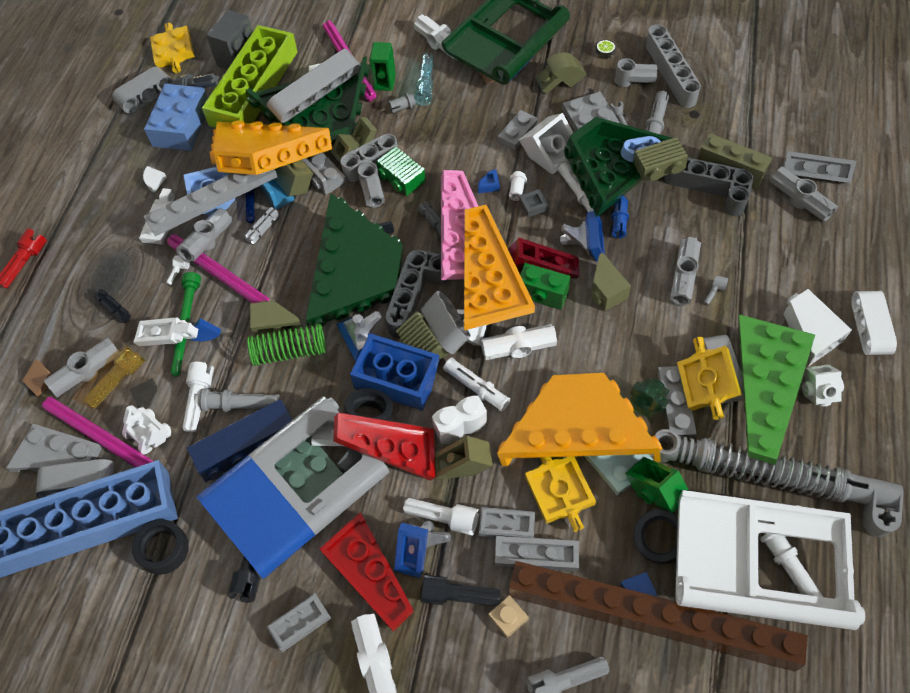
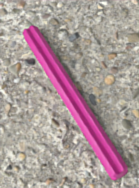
[323,20,376,102]
[167,234,269,303]
[42,397,154,467]

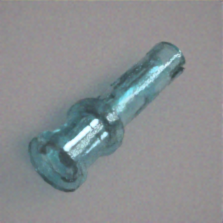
[414,53,434,106]

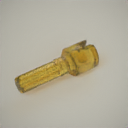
[84,345,146,408]

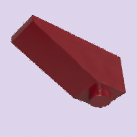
[508,238,579,278]

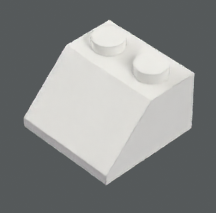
[519,113,573,174]

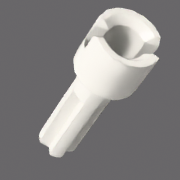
[182,362,214,432]
[403,498,479,536]

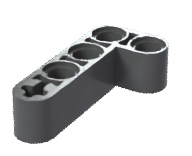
[662,158,753,216]
[386,250,449,338]

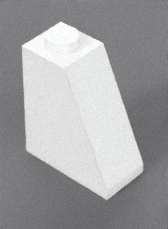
[783,289,852,367]

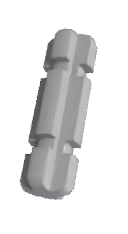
[244,207,279,244]

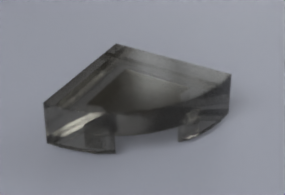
[130,378,157,409]

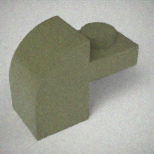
[535,52,587,94]
[331,117,377,164]

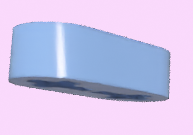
[621,136,661,162]

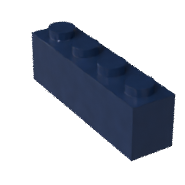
[187,399,292,482]

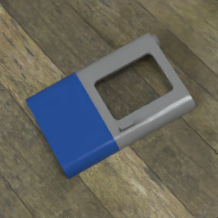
[196,396,390,579]

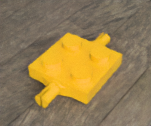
[150,23,195,73]
[677,337,742,420]
[525,456,596,532]

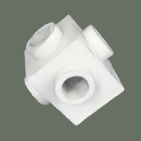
[802,365,844,406]

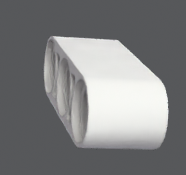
[852,291,897,355]

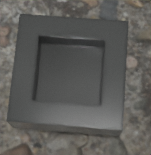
[519,189,549,217]

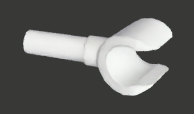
[166,255,190,285]

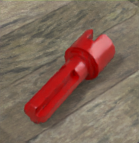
[0,228,47,288]

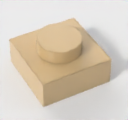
[488,595,529,638]

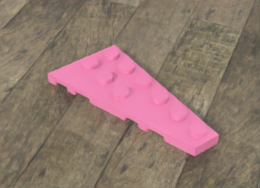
[441,170,478,280]

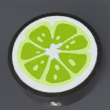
[595,40,616,59]

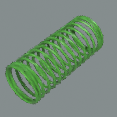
[247,324,326,366]

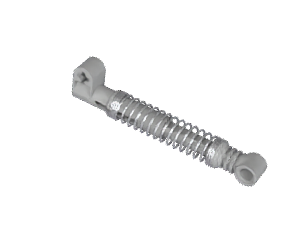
[655,429,903,538]

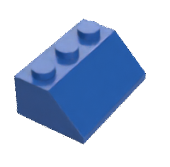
[350,333,440,411]

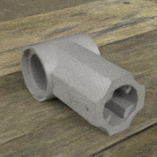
[614,58,658,87]
[358,162,385,208]

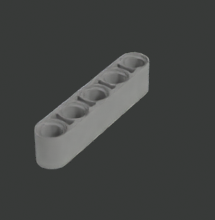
[646,24,701,108]
[267,49,361,123]

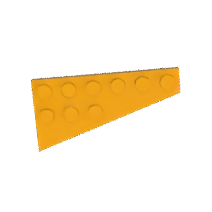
[464,205,535,331]

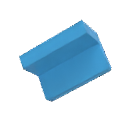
[259,179,294,210]

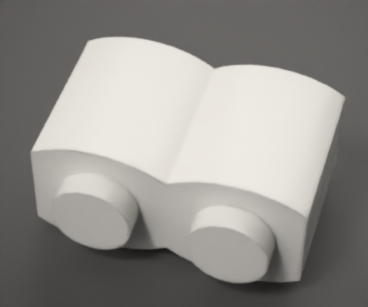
[432,396,487,445]

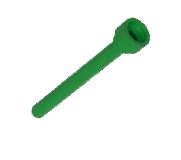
[171,272,201,377]

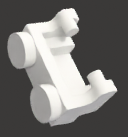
[122,405,171,454]

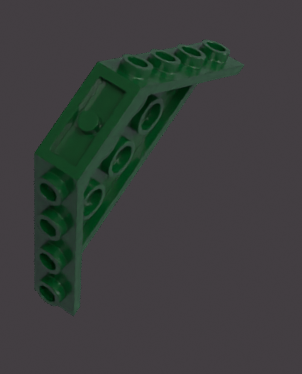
[245,56,370,147]
[564,117,679,217]
[306,193,403,329]

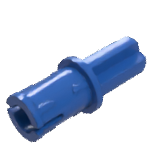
[611,196,629,239]

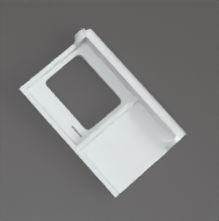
[676,490,865,630]

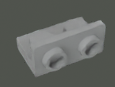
[302,152,347,195]

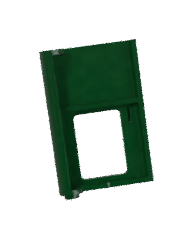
[441,0,570,85]

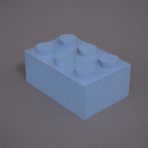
[144,84,208,151]

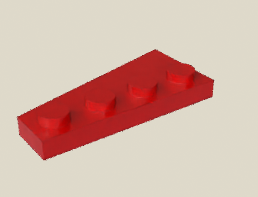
[333,413,435,481]
[320,512,414,632]

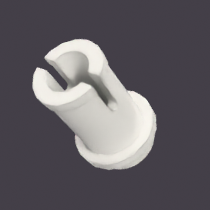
[509,171,527,201]

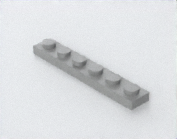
[144,169,277,237]

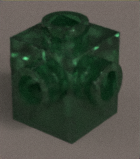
[630,378,670,419]

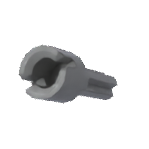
[526,657,610,693]

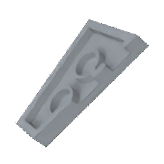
[6,424,102,472]

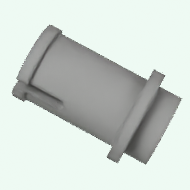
[388,93,416,113]

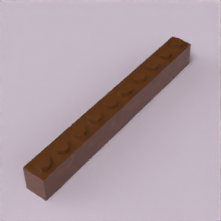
[509,561,808,672]

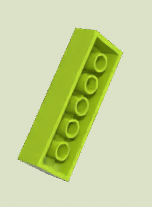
[202,25,298,128]

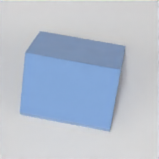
[184,167,235,216]

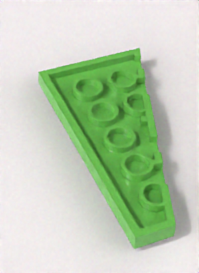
[738,315,815,465]

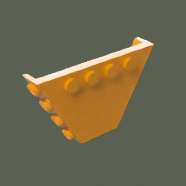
[210,120,332,175]
[497,373,662,466]

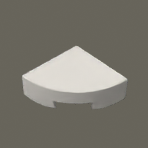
[143,166,167,193]

